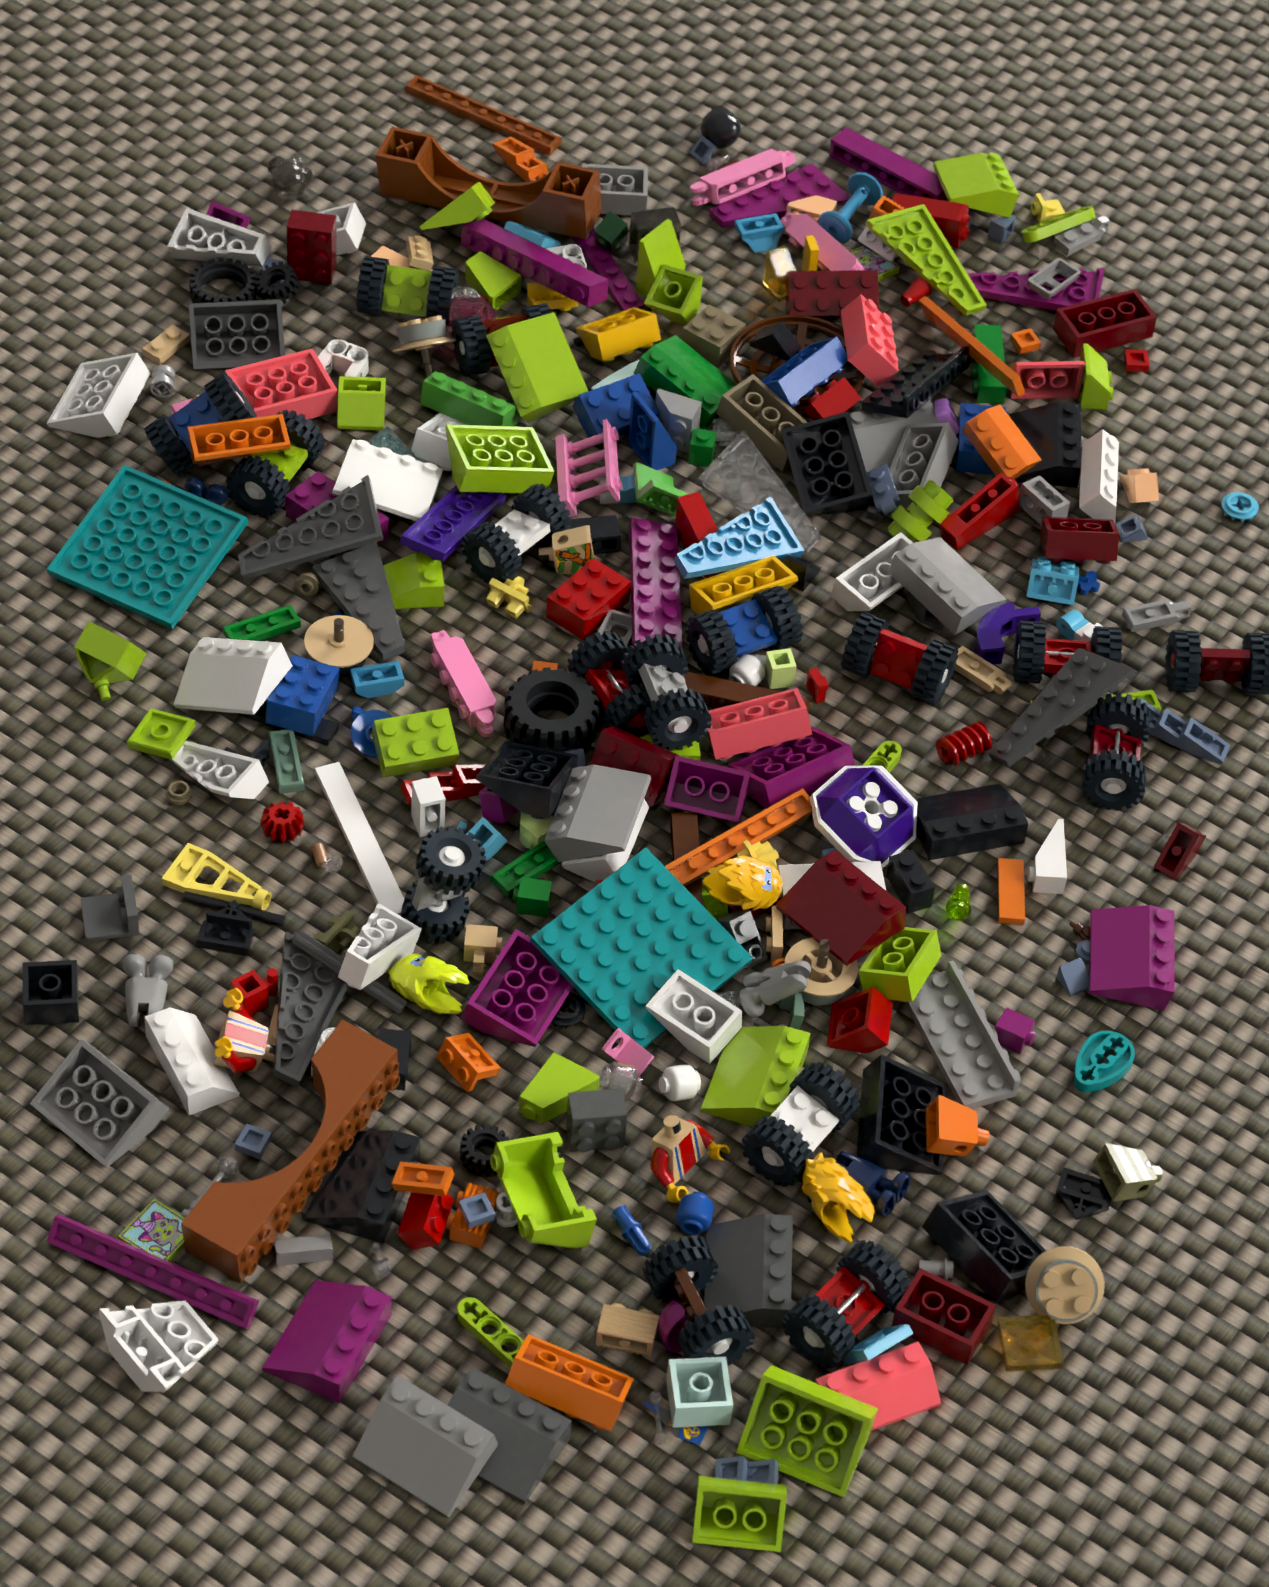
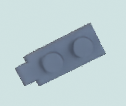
[867,464,900,515]

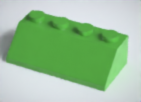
[420,371,522,427]

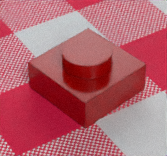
[1124,349,1150,372]
[806,667,829,703]

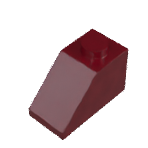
[1154,822,1206,879]

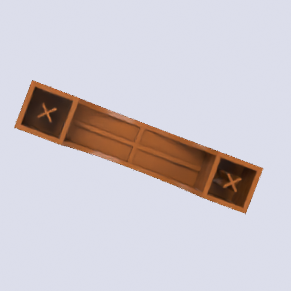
[376,126,602,240]
[181,1019,400,1283]

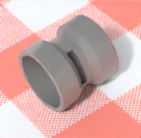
[150,365,175,398]

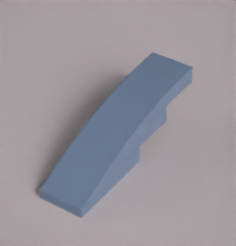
[1141,698,1230,764]

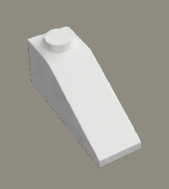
[1028,819,1067,894]

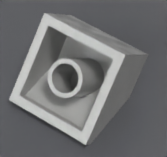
[655,389,702,453]

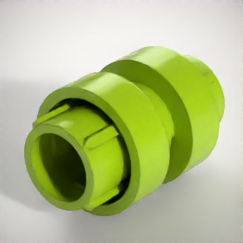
[888,480,953,543]

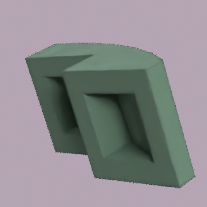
[779,991,804,1030]

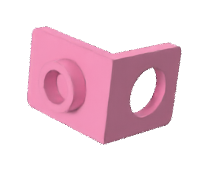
[602,1028,654,1077]

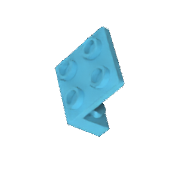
[1026,557,1079,605]

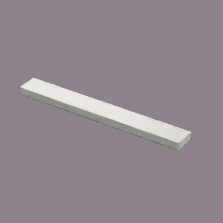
[315,762,404,916]

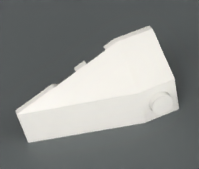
[170,741,269,799]

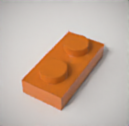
[391,1162,454,1196]

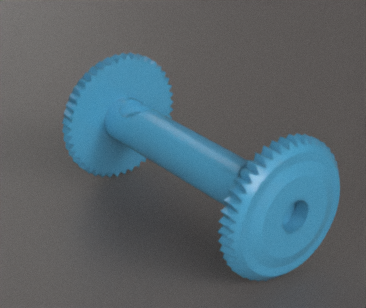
[817,172,883,244]

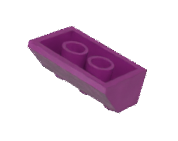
[664,755,750,823]

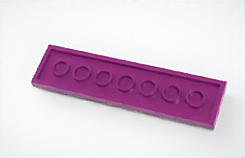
[629,517,682,648]

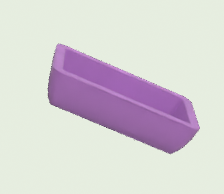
[934,398,959,436]

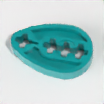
[1073,1031,1135,1093]

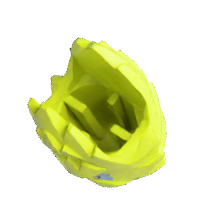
[388,953,469,1014]

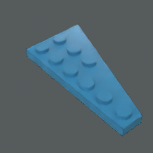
[673,496,804,579]

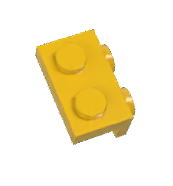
[527,282,578,311]

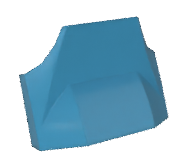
[734,213,784,253]
[350,661,404,698]

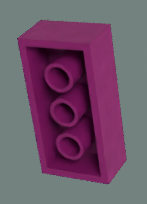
[285,471,389,554]

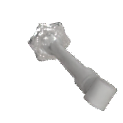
[180,1156,240,1218]

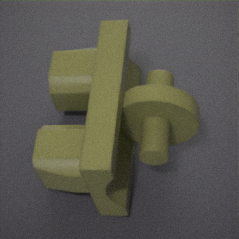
[313,910,360,955]

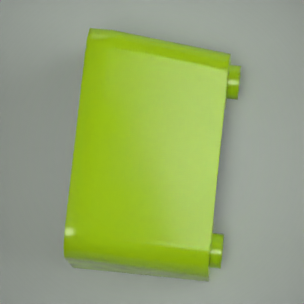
[490,1132,597,1249]

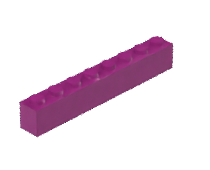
[461,218,609,307]

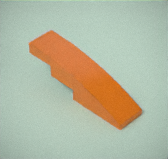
[493,136,549,182]

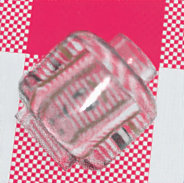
[599,1062,641,1099]

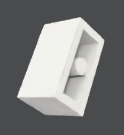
[411,776,445,837]

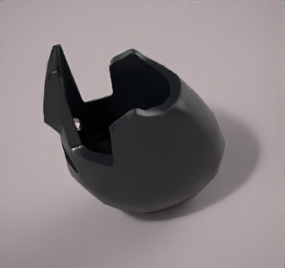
[700,105,741,149]

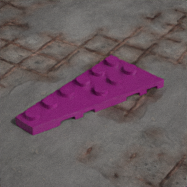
[709,163,850,228]
[968,268,1105,311]

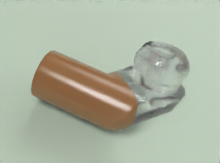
[312,843,343,873]

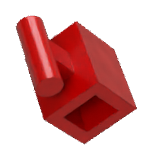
[231,968,278,1016]

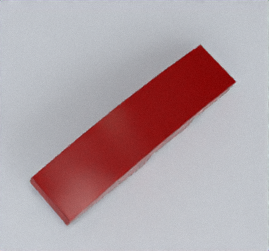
[400,764,486,805]

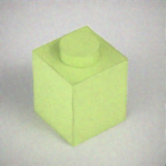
[765,648,797,689]

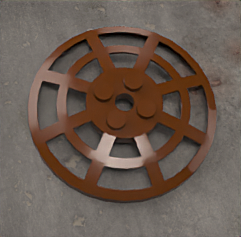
[730,315,865,414]

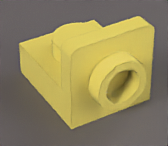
[1031,193,1065,223]

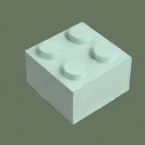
[666,1357,733,1428]

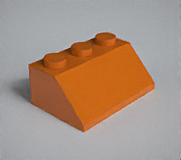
[963,405,1042,479]

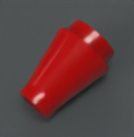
[900,277,933,307]

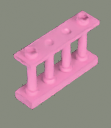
[555,419,622,518]

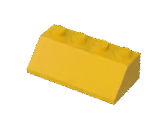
[689,555,798,615]

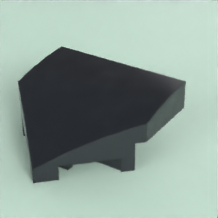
[196,900,254,956]
[1056,1168,1112,1220]

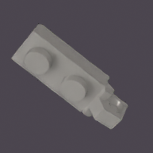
[1054,216,1110,255]
[1122,599,1191,632]

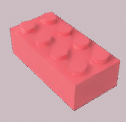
[841,294,899,387]

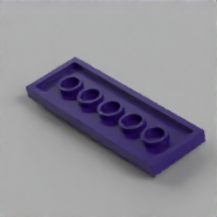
[400,485,506,562]

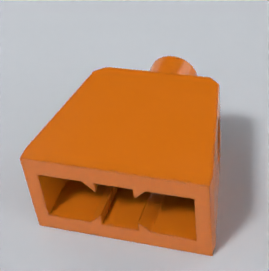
[926,1095,989,1157]

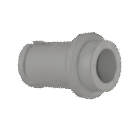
[919,1258,953,1281]

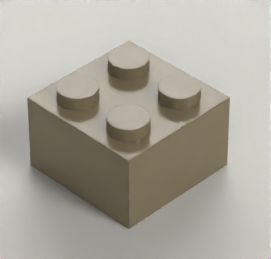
[682,304,746,368]

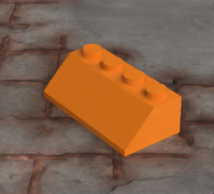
[188,414,291,464]
[505,1334,634,1431]

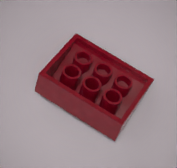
[776,850,906,966]

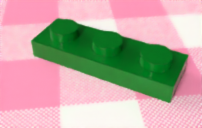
[223,605,301,641]
[491,841,561,897]

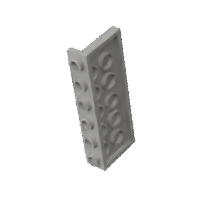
[904,961,1021,1109]

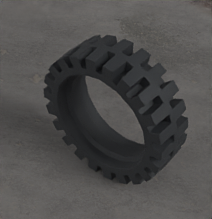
[189,258,257,304]

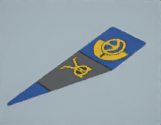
[643,1401,709,1445]

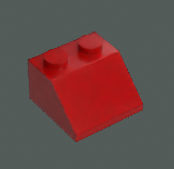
[827,986,893,1054]

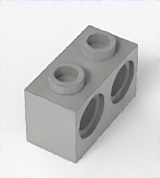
[1019,475,1070,525]

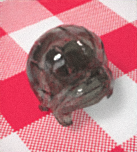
[268,154,313,200]

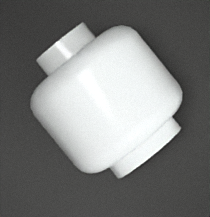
[729,654,766,686]
[659,1064,701,1101]

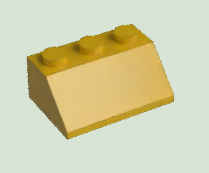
[576,307,661,362]

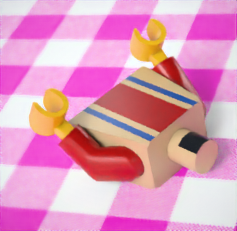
[214,988,275,1073]
[650,1115,730,1203]

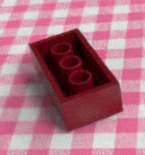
[785,270,879,320]
[1053,289,1157,358]

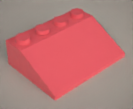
[225,348,338,420]

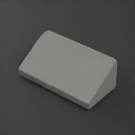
[274,1234,333,1266]

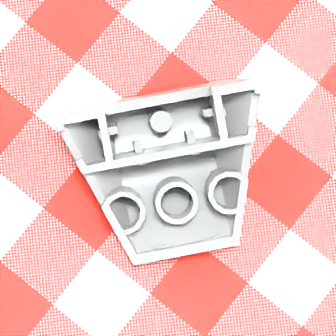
[99,1301,219,1392]

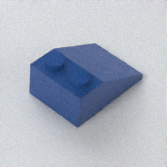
[628,391,678,470]

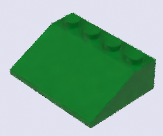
[634,335,736,430]

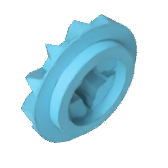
[1221,492,1259,522]

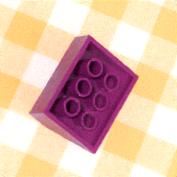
[728,726,855,809]
[1089,905,1175,1011]
[460,929,573,1047]
[262,1280,392,1404]

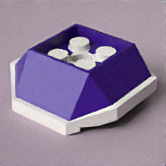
[809,766,918,869]

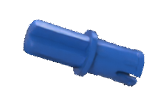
[611,1205,652,1256]

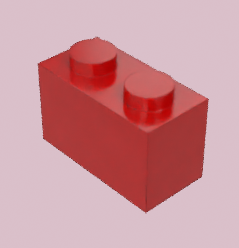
[804,377,862,421]
[397,1193,454,1250]

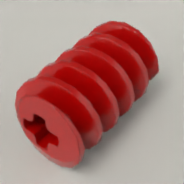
[936,721,992,766]

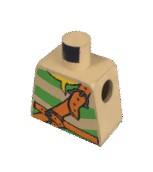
[539,525,594,574]

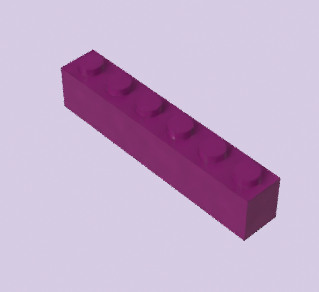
[829,127,948,201]

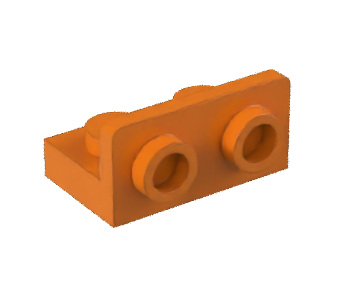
[436,1033,501,1092]

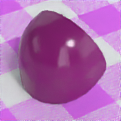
[658,1300,689,1353]

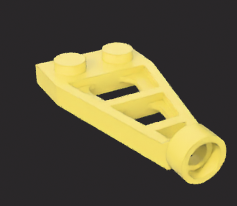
[162,843,272,911]

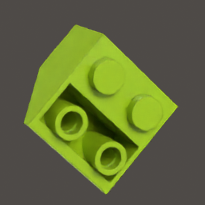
[337,376,386,430]

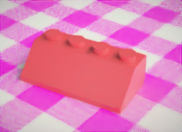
[707,688,812,760]
[815,1342,941,1431]

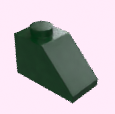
[594,211,628,252]

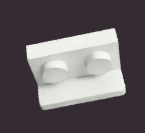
[858,227,898,262]

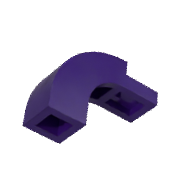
[974,602,1041,665]

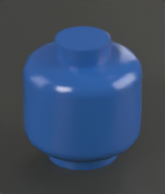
[676,1192,715,1235]

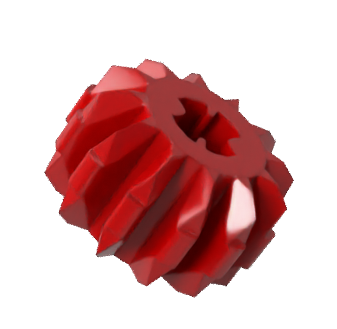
[260,800,304,844]

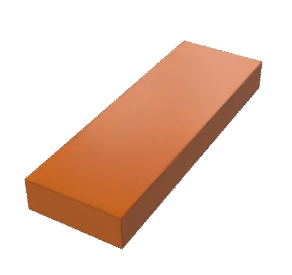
[997,858,1025,925]

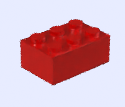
[546,558,631,641]

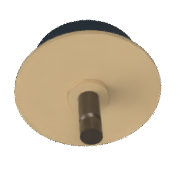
[304,615,374,677]

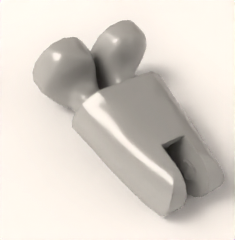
[122,954,173,1027]
[740,961,811,1018]

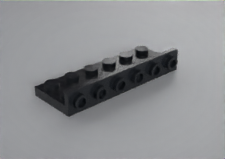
[861,346,971,418]

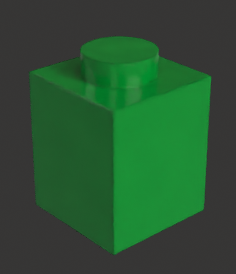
[688,428,717,468]
[512,877,552,918]

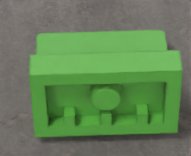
[633,462,689,516]

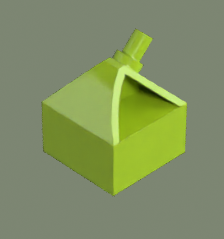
[74,621,147,701]

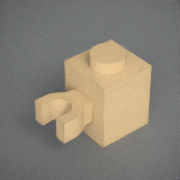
[464,924,502,975]

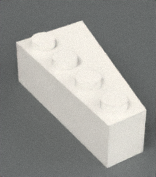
[167,208,272,266]
[338,903,422,990]

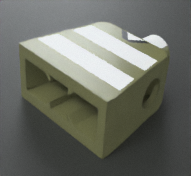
[1093,1143,1162,1201]

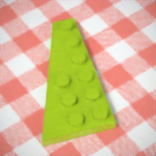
[865,204,986,316]

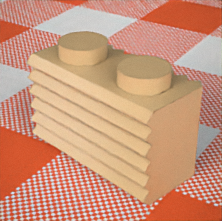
[596,1303,660,1357]

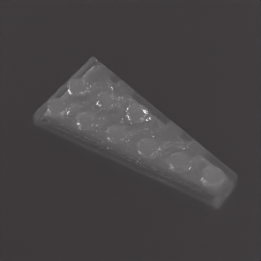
[698,429,821,555]

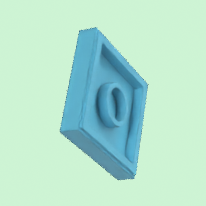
[504,221,561,248]
[842,1324,913,1365]

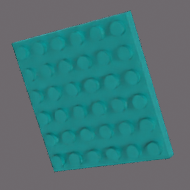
[46,465,248,629]
[530,848,753,1048]

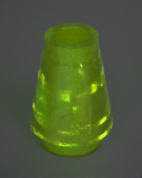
[946,884,971,921]

